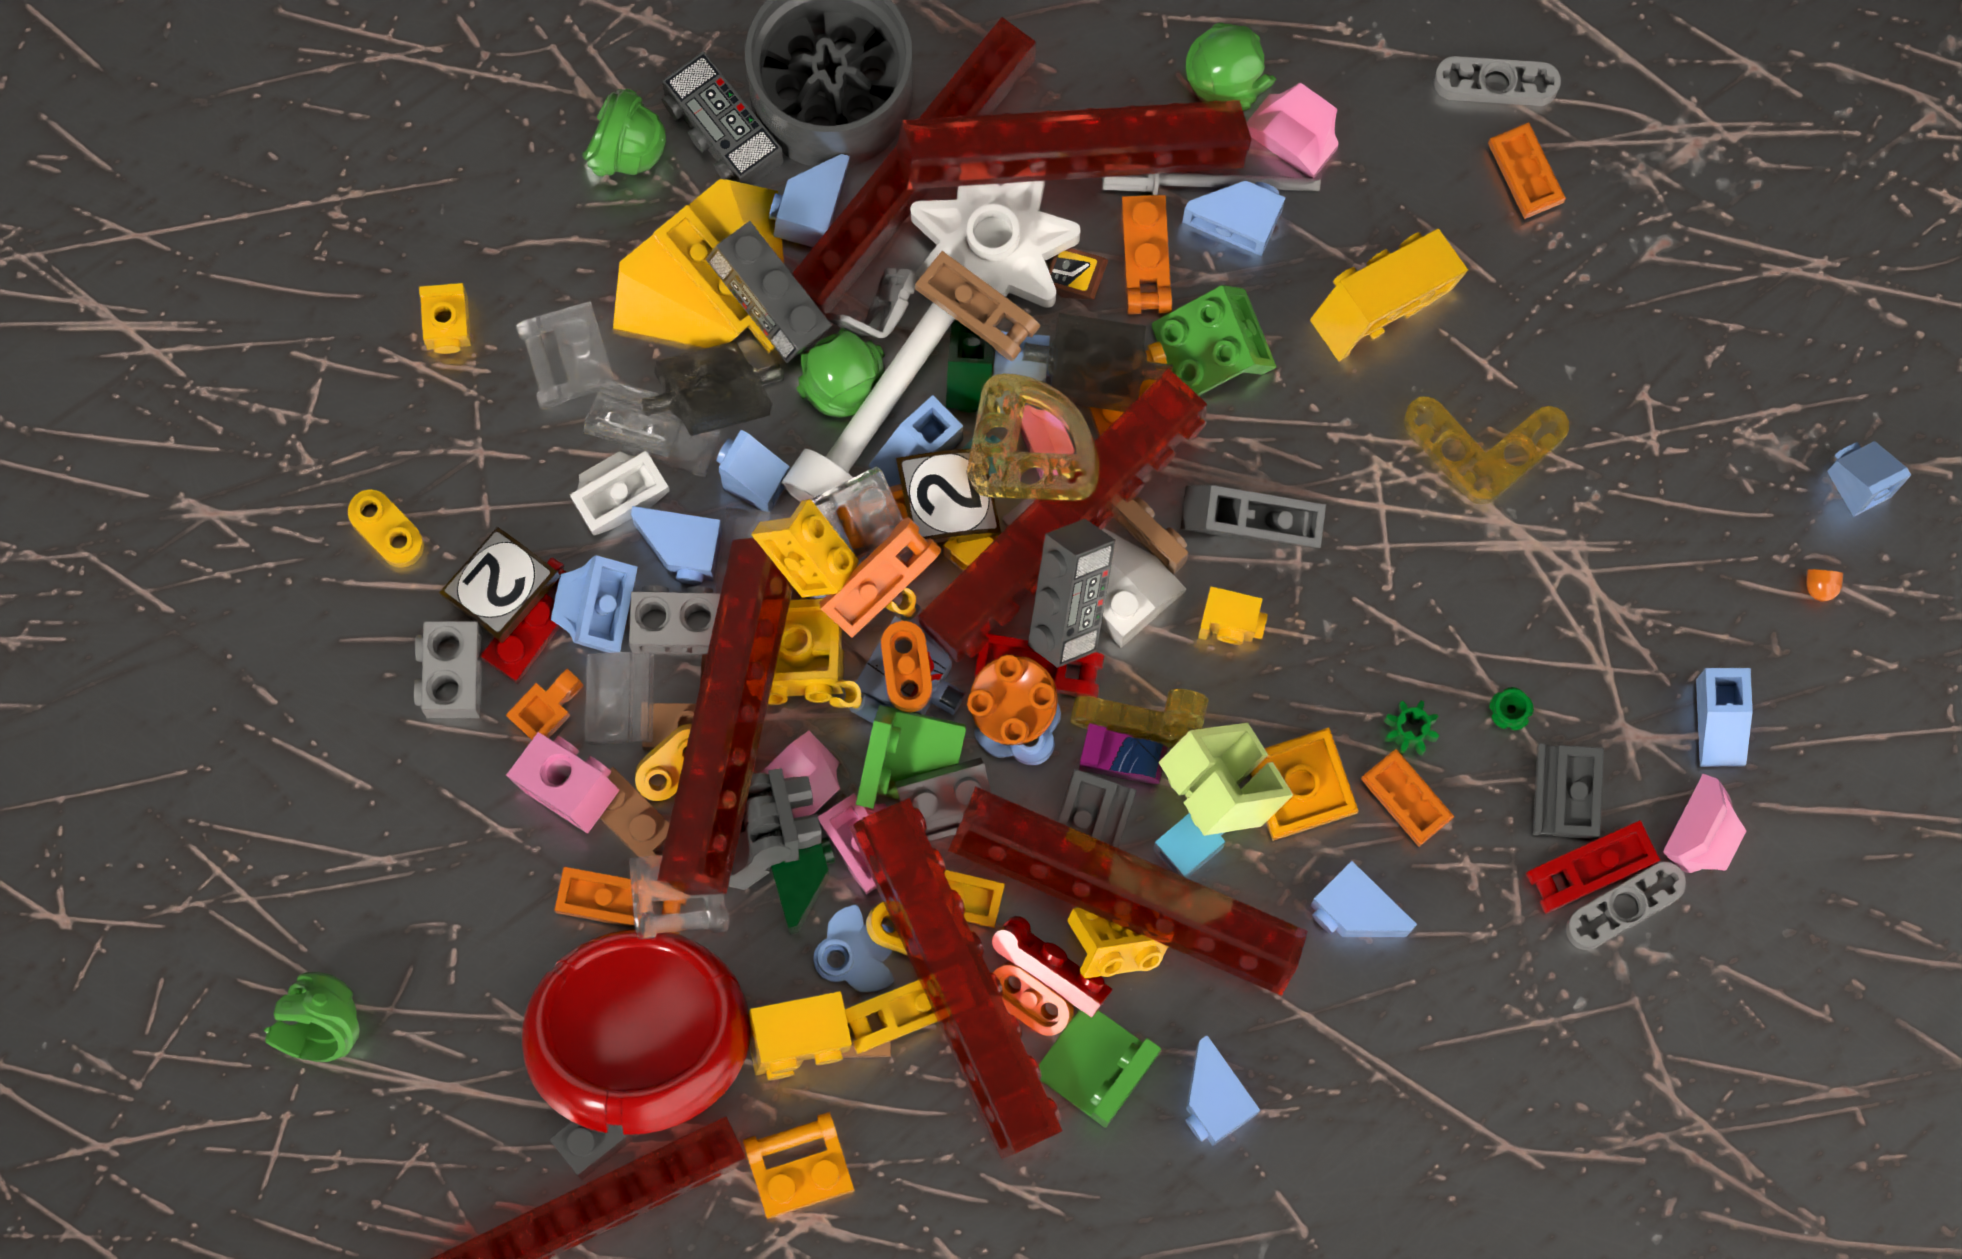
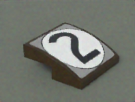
[896,448,1001,543]
[439,527,561,643]

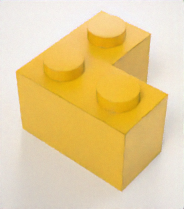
[748,991,852,1080]

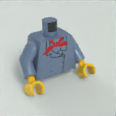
[829,588,966,723]

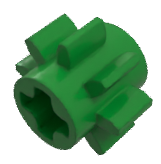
[1384,700,1439,756]

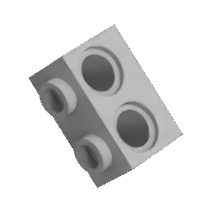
[629,585,723,655]
[414,622,482,718]

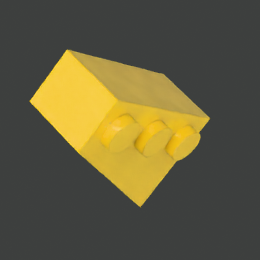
[1310,228,1468,362]

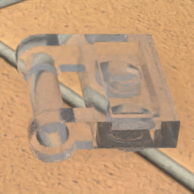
[516,301,616,409]
[812,466,910,566]
[629,852,729,939]

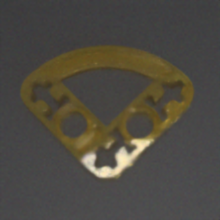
[967,373,1099,501]

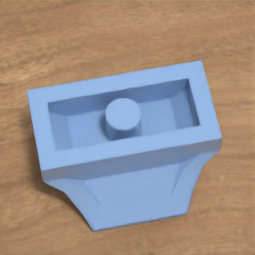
[551,555,638,654]

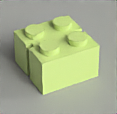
[1158,722,1293,836]

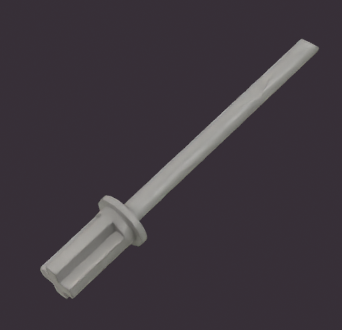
[1102,161,1321,195]

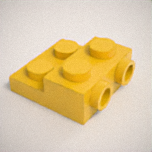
[749,599,844,705]

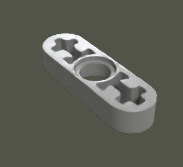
[1434,56,1561,106]
[1566,862,1686,950]

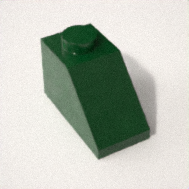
[946,320,994,413]
[771,837,836,935]

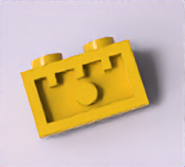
[751,499,859,598]
[1067,898,1173,979]

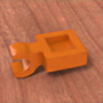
[506,669,584,740]

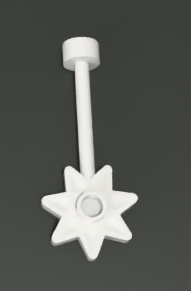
[781,156,1080,523]

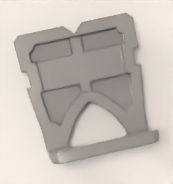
[825,268,919,338]

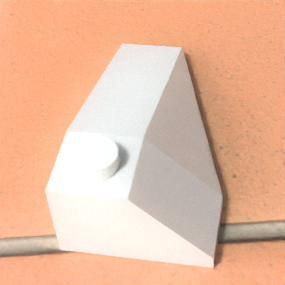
[1002,490,1186,648]

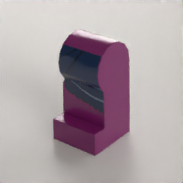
[1079,723,1168,784]

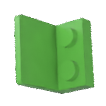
[1152,285,1277,401]
[856,705,966,809]
[1034,1009,1161,1128]

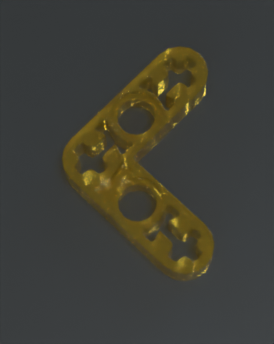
[1404,396,1569,505]
[1070,689,1209,748]

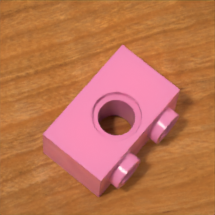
[506,732,620,834]

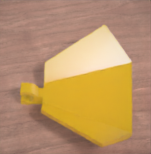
[613,179,784,354]

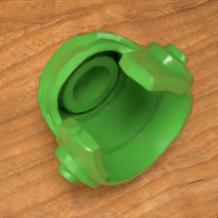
[1186,22,1276,111]
[582,89,666,176]
[796,328,885,418]
[264,972,360,1062]

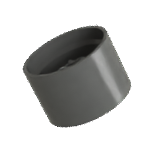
[745,0,913,167]

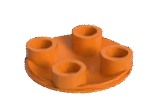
[967,655,1058,745]

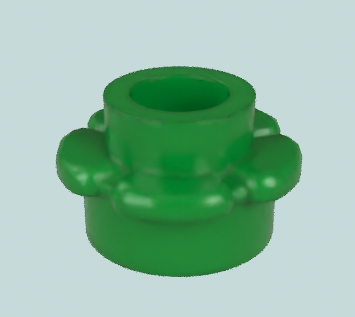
[1489,687,1534,731]

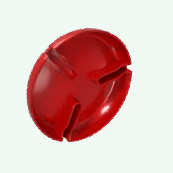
[522,929,751,1135]

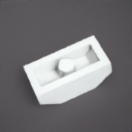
[570,451,670,536]

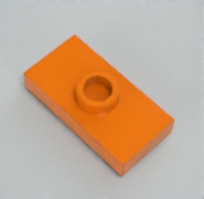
[1488,122,1566,219]
[1361,749,1455,847]

